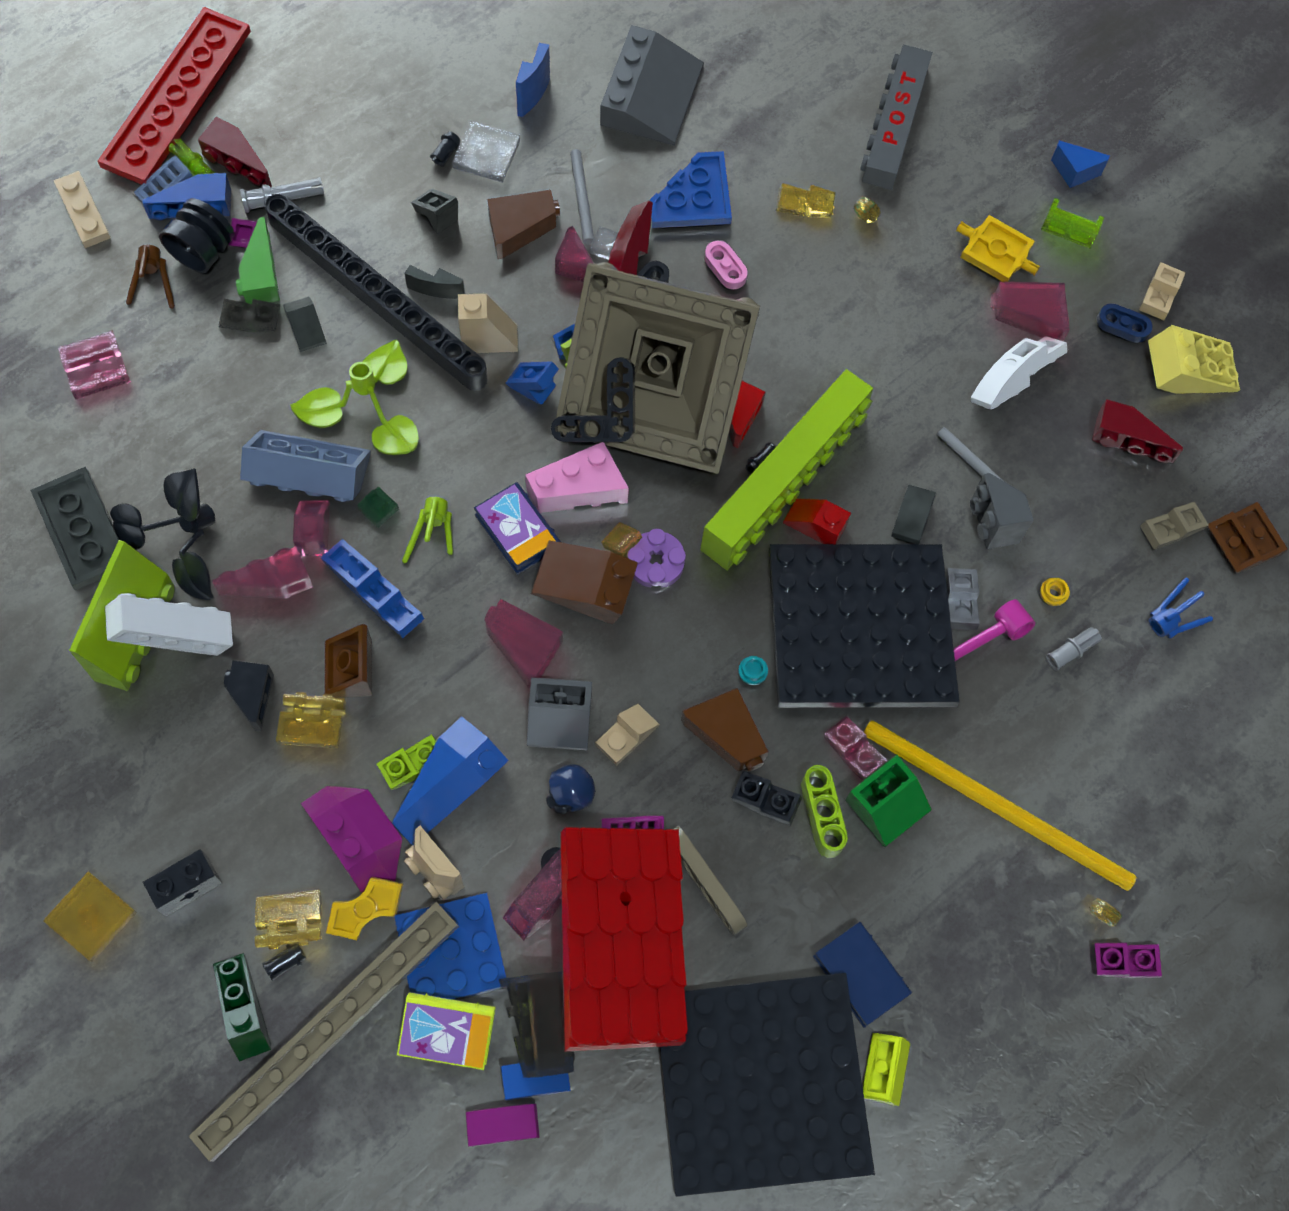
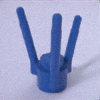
[1149,578,1213,639]

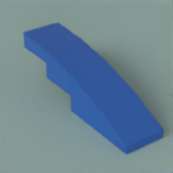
[320,539,425,638]

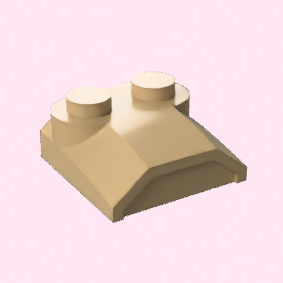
[404,825,464,900]

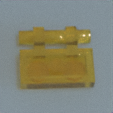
[276,692,345,749]
[255,890,322,950]

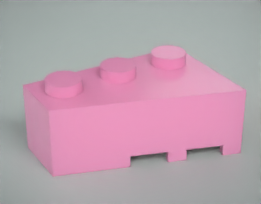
[525,442,629,513]

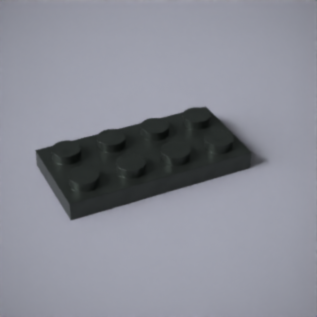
[30,467,119,590]

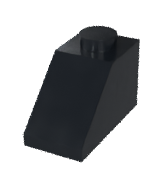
[224,660,274,731]

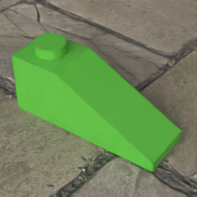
[236,217,280,306]

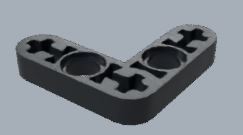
[551,357,635,442]

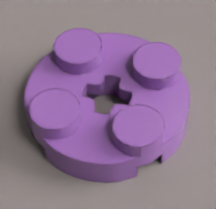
[627,529,686,588]

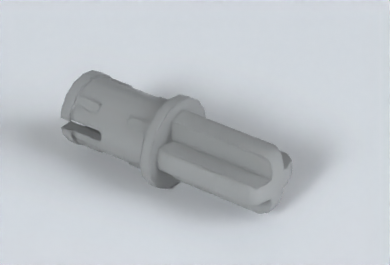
[1046,627,1102,671]

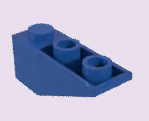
[143,173,231,220]

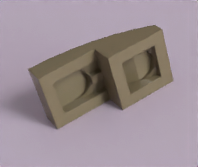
[1140,502,1209,550]

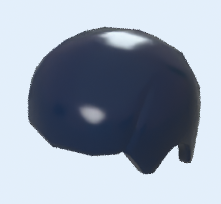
[549,765,596,812]

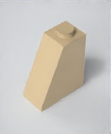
[458,294,518,353]

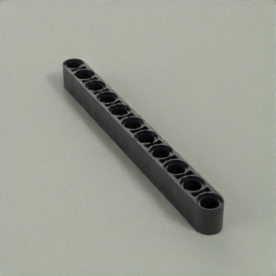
[264,194,488,391]

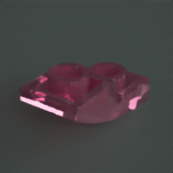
[824,716,888,781]

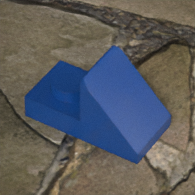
[505,361,559,404]

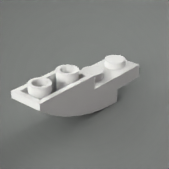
[971,336,1067,410]

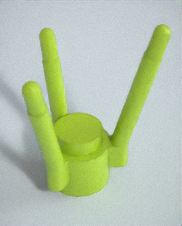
[402,497,453,564]

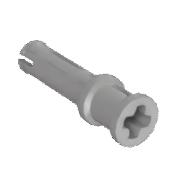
[240,177,324,214]

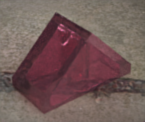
[555,226,594,282]

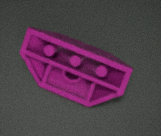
[300,786,403,893]

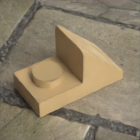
[595,704,659,766]

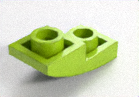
[377,734,436,790]

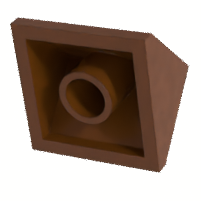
[325,624,372,698]

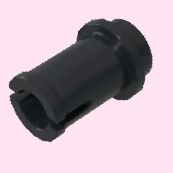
[430,131,461,167]
[746,442,776,475]
[262,943,306,981]

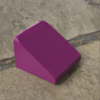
[229,218,257,248]

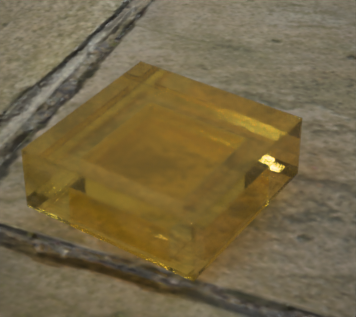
[601,522,643,557]

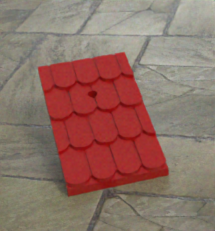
[558,827,688,1052]

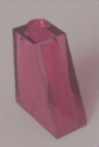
[990,282,1069,342]
[484,599,563,688]

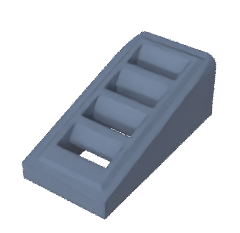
[134,155,192,203]

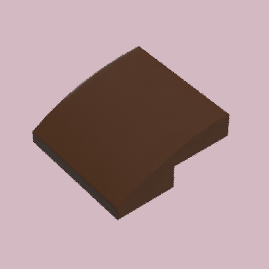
[1208,501,1288,574]

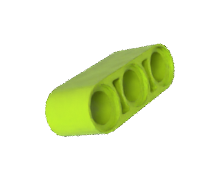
[801,765,848,858]

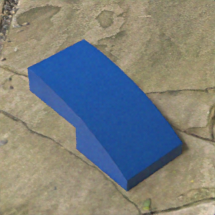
[501,1058,571,1101]

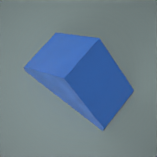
[1051,140,1110,188]

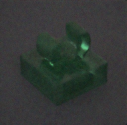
[357,487,399,528]

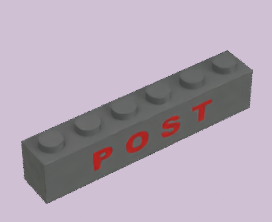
[860,44,933,190]

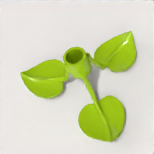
[290,339,419,455]

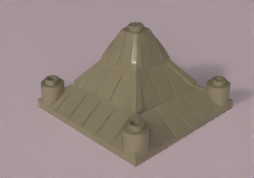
[556,262,760,474]

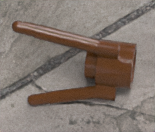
[126,244,175,309]

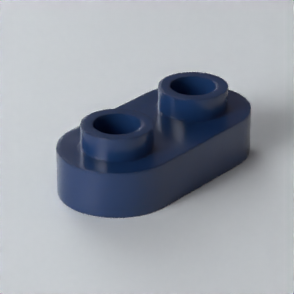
[1097,304,1153,343]

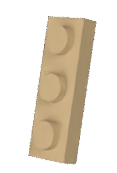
[54,171,111,248]

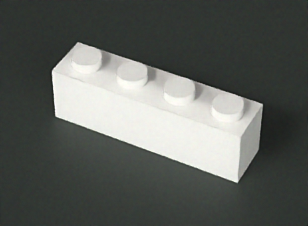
[105,593,233,656]

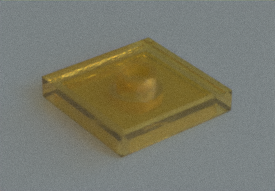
[43,871,137,962]

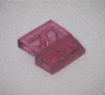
[58,330,130,400]

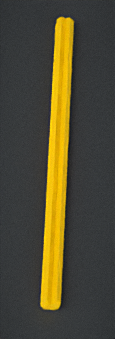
[863,720,1137,891]

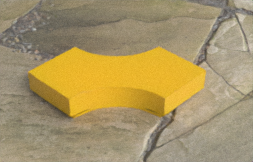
[326,877,403,940]

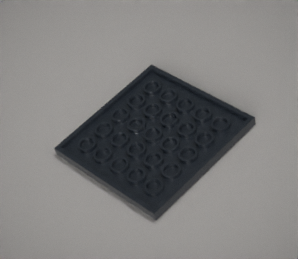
[769,544,960,708]
[660,973,875,1197]

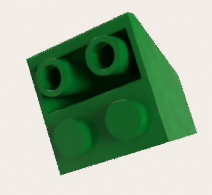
[845,755,932,847]

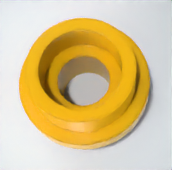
[1040,578,1070,606]

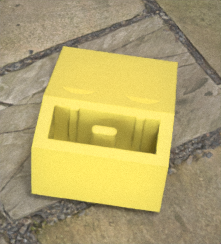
[1148,325,1240,394]

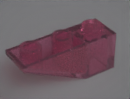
[212,546,313,598]
[503,850,562,941]

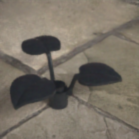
[110,468,215,600]

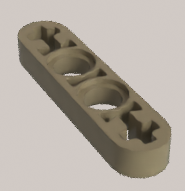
[674,826,747,935]

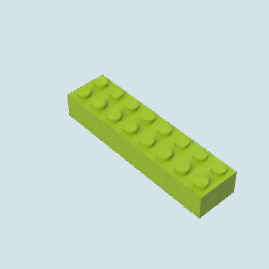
[700,369,873,571]

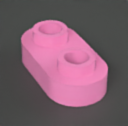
[705,241,747,289]

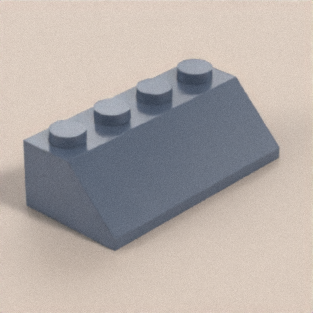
[240,430,371,502]

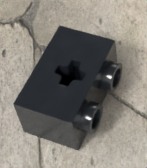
[143,849,222,917]

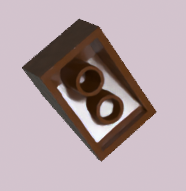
[531,540,638,625]

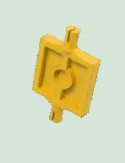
[956,215,1040,284]

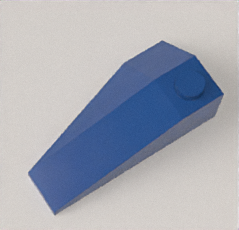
[391,716,509,846]

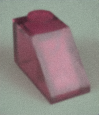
[293,500,330,556]

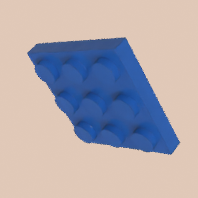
[394,893,508,1000]

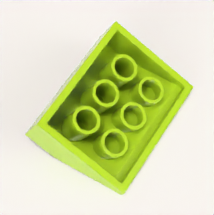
[69,540,175,691]

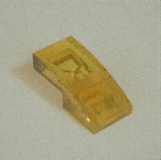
[776,183,836,217]

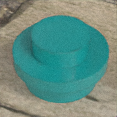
[738,656,768,685]

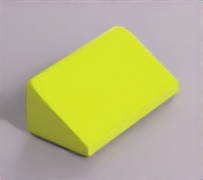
[863,1033,910,1106]

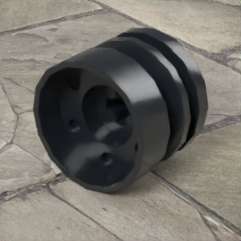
[159,198,235,273]

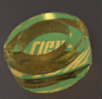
[854,197,881,223]
[1089,898,1122,927]

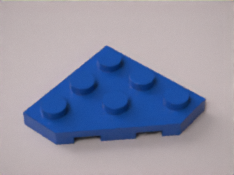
[650,151,732,228]

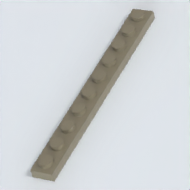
[188,902,459,1162]

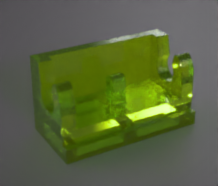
[1041,198,1105,249]

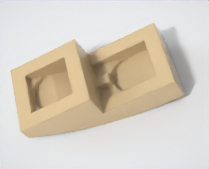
[1139,262,1185,321]

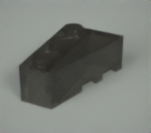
[499,971,575,1078]

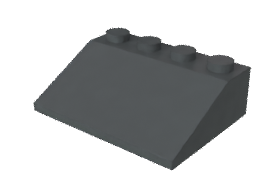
[600,25,704,146]

